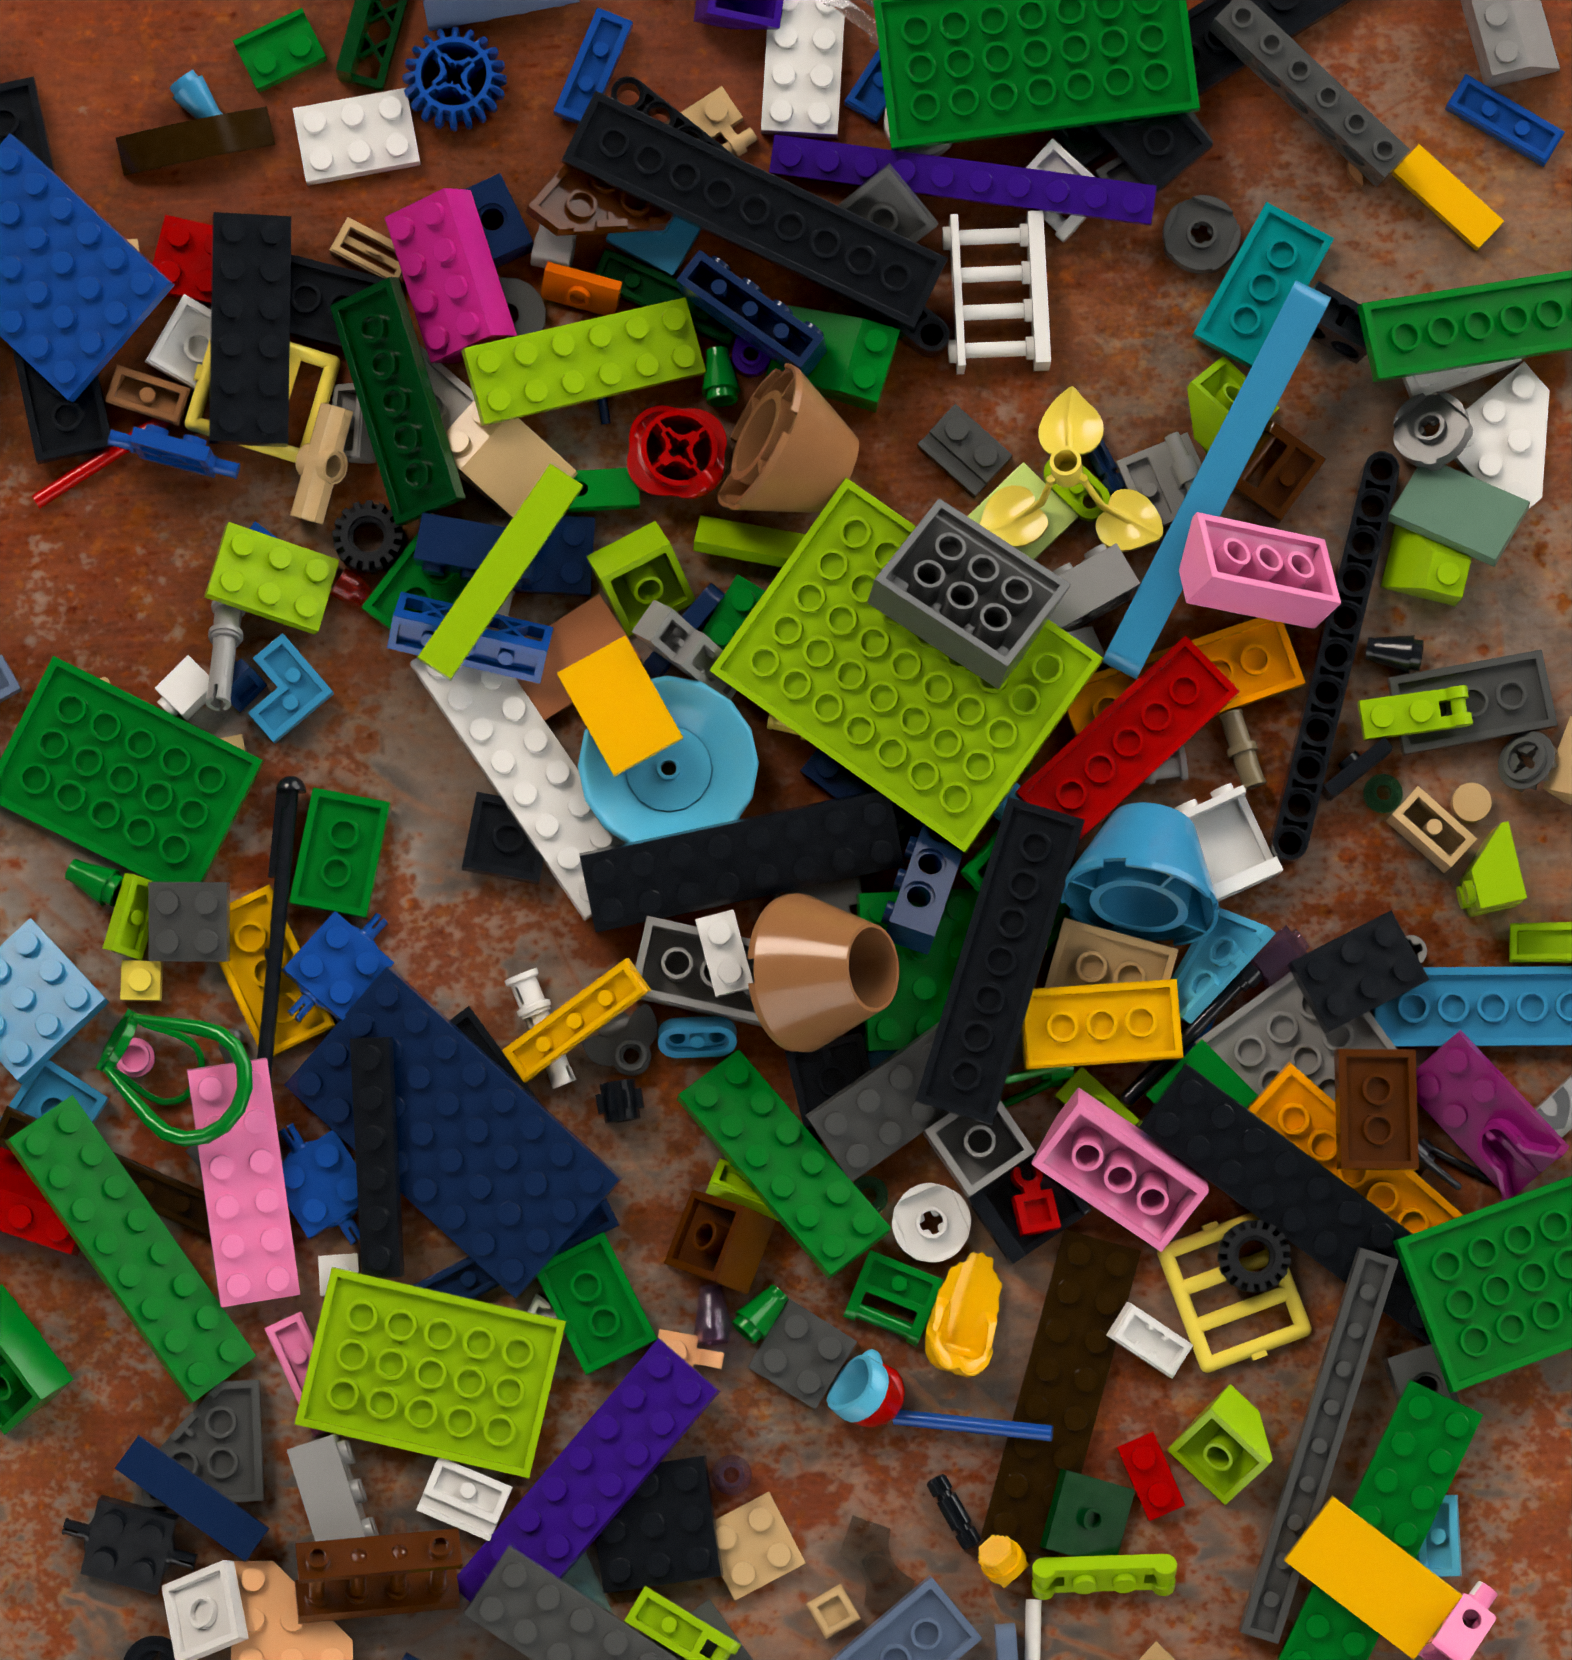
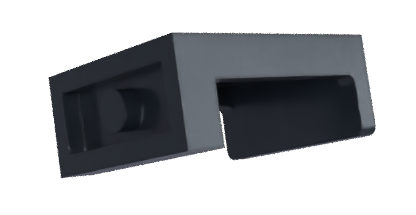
[966,1152,1092,1266]

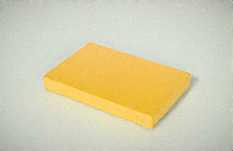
[557,635,683,777]

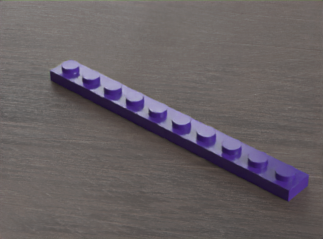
[769,134,1157,226]

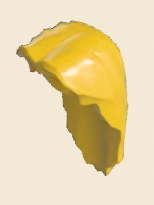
[925,1252,1002,1378]

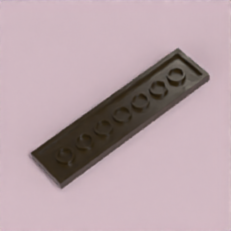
[980,1229,1141,1557]

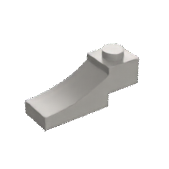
[631,600,737,700]

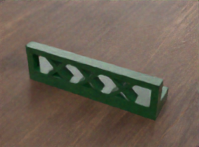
[335,0,409,92]

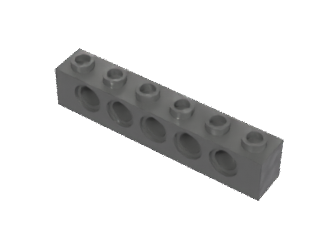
[1209,0,1410,187]

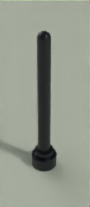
[1120,962,1264,1106]

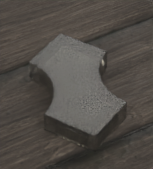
[839,1515,915,1613]

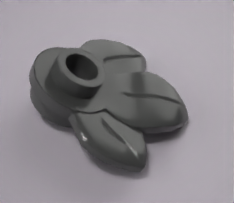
[582,1004,658,1076]

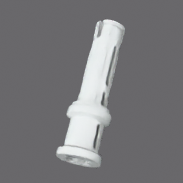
[504,968,577,1089]

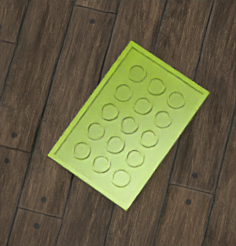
[295,1267,566,1478]

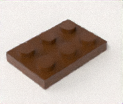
[1334,1049,1419,1170]

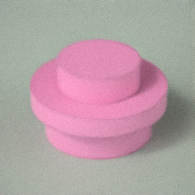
[116,1038,155,1078]

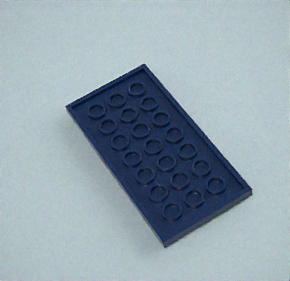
[284,966,623,1298]

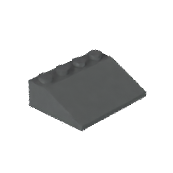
[867,498,1071,689]

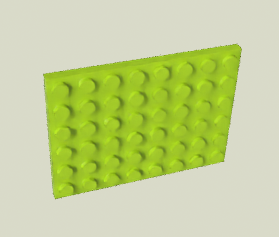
[709,478,1104,853]

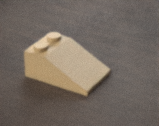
[446,400,578,519]

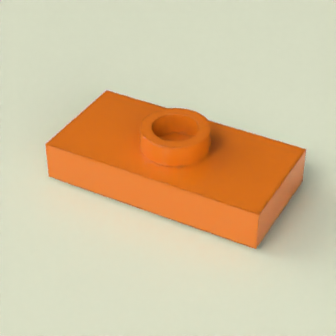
[541,261,622,316]

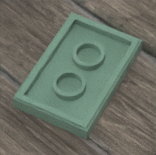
[1389,465,1530,567]

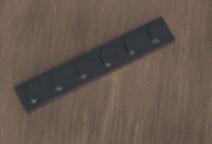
[350,1036,405,1278]

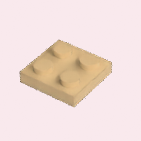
[716,1492,806,1600]

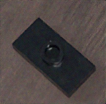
[1321,737,1393,801]

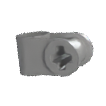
[531,224,577,268]

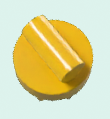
[978,1535,1030,1589]

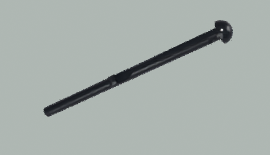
[257,776,306,1082]

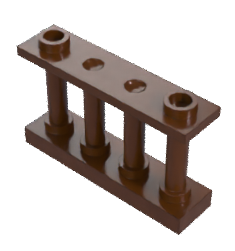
[295,1528,463,1624]

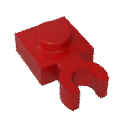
[1011,1165,1061,1237]

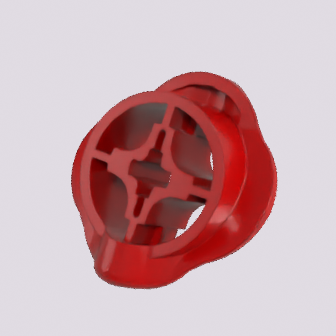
[626,405,727,499]

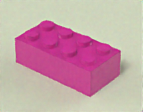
[385,188,517,364]

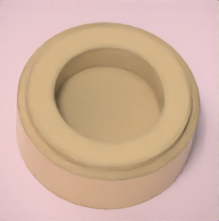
[1450,783,1492,823]

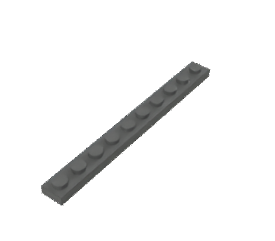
[1238,1247,1398,1644]

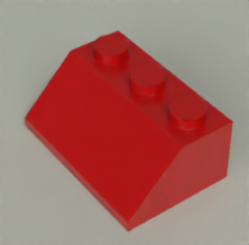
[0,1147,80,1257]

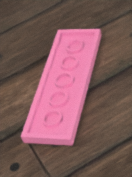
[187,1058,300,1307]

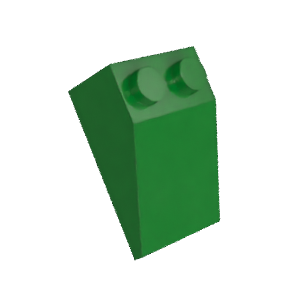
[765,305,900,413]

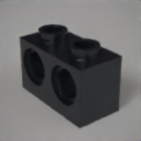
[1311,281,1367,364]

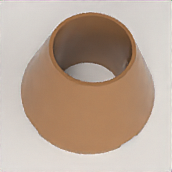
[717,363,859,513]
[747,893,899,1052]

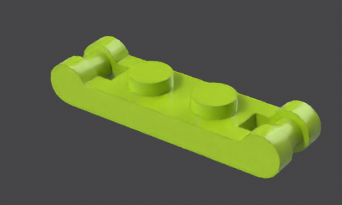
[1031,1554,1177,1600]

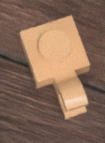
[658,1329,725,1369]

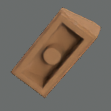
[105,365,194,426]

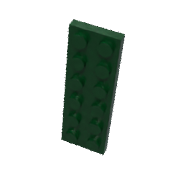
[330,277,466,525]

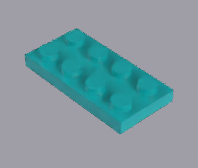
[1192,202,1334,369]

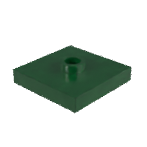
[1039,1468,1135,1557]

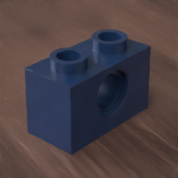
[465,173,533,269]

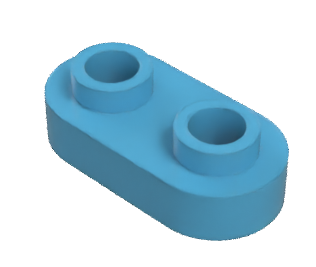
[658,1016,737,1058]

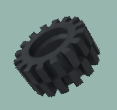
[332,500,405,575]
[1217,1220,1291,1293]

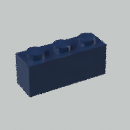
[414,512,538,590]

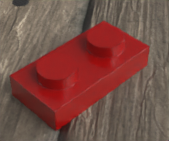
[1116,1431,1186,1521]

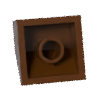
[664,1189,776,1295]

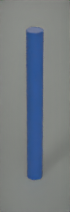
[893,1409,1053,1441]

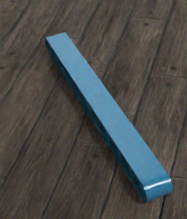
[1102,280,1331,679]

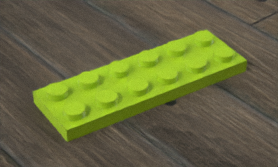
[461,297,706,426]

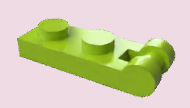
[1357,685,1473,741]
[624,1586,741,1660]

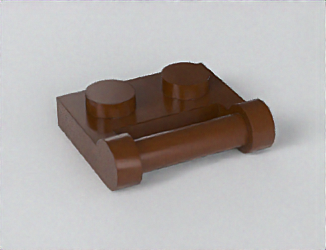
[1233,420,1326,523]

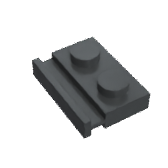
[917,404,1013,499]

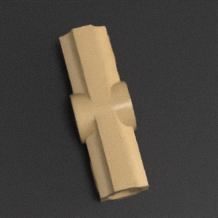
[290,403,353,525]

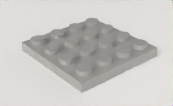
[1195,972,1417,1108]

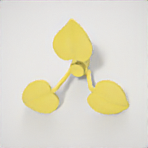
[979,386,1163,552]

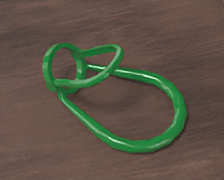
[96,1009,253,1147]

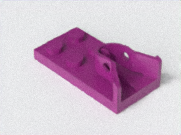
[1416,1029,1570,1202]

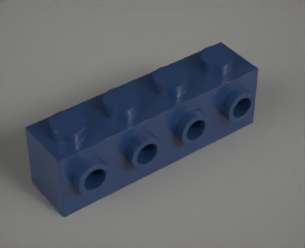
[676,250,827,377]

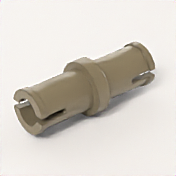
[1218,709,1267,791]

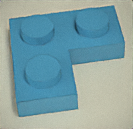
[248,633,334,744]

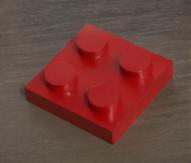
[152,214,212,306]

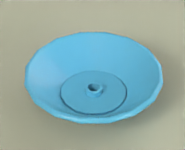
[578,675,759,843]

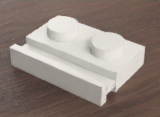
[416,1458,513,1541]

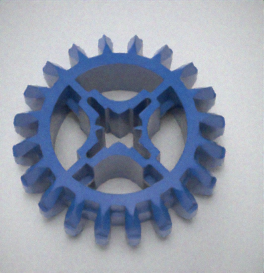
[402,27,507,132]

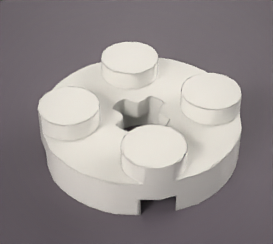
[891,1183,971,1263]

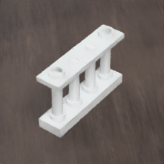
[942,210,1051,375]

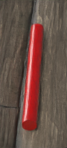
[32,418,171,509]

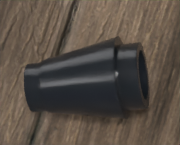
[1365,635,1424,674]

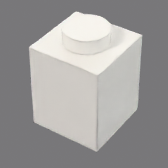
[155,655,209,721]

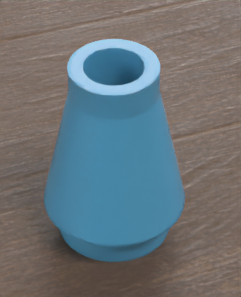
[169,70,223,119]

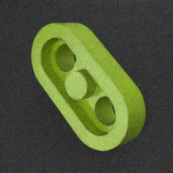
[1043,459,1110,522]

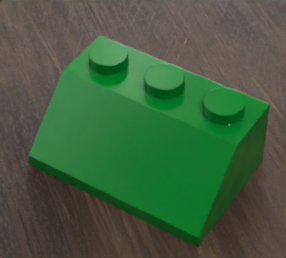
[0,1284,73,1435]

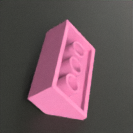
[1179,512,1341,629]
[1032,1087,1209,1252]

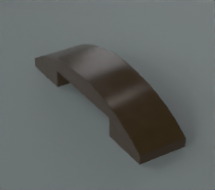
[116,106,275,176]

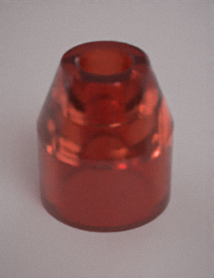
[330,568,373,607]

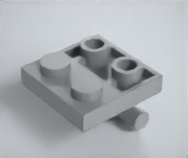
[1116,432,1202,527]

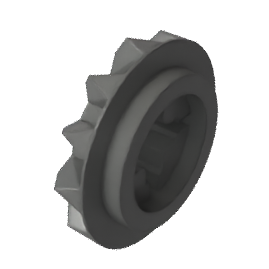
[1498,731,1558,793]

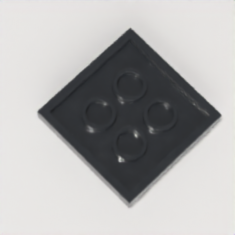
[596,1455,724,1594]

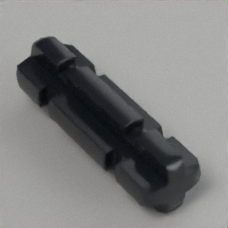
[927,1474,981,1550]

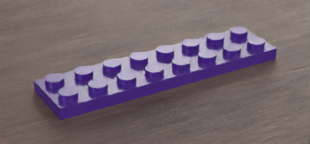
[457,1338,721,1602]

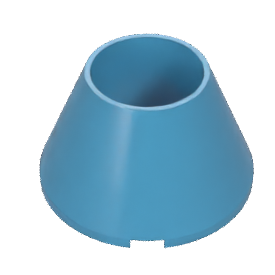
[1061,802,1219,946]

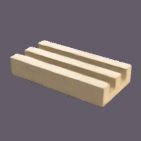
[329,217,403,284]

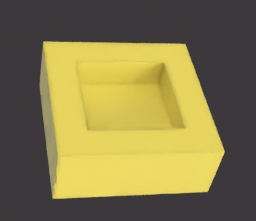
[120,960,163,1002]

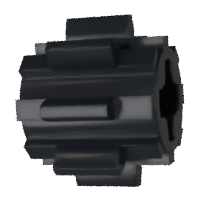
[595,1079,645,1124]

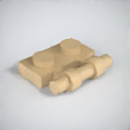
[665,86,758,158]

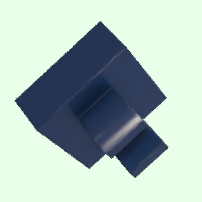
[231,658,267,713]

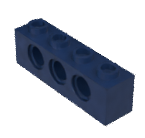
[881,819,964,955]

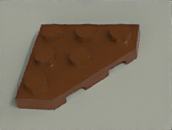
[526,164,675,236]

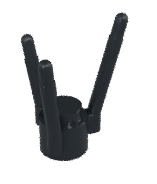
[1414,1137,1492,1190]

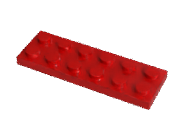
[1014,635,1240,842]

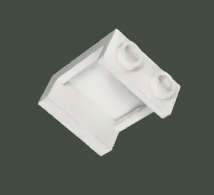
[1174,783,1283,902]

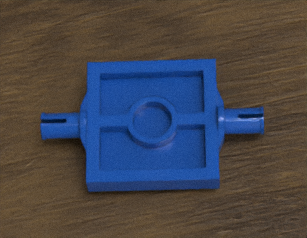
[108,424,240,479]
[282,911,394,1022]
[279,1123,360,1246]

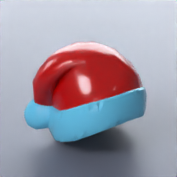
[826,1349,905,1427]

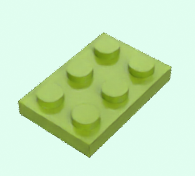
[204,522,339,635]

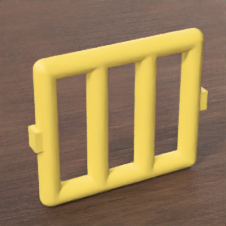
[184,339,341,463]
[1157,1212,1312,1373]

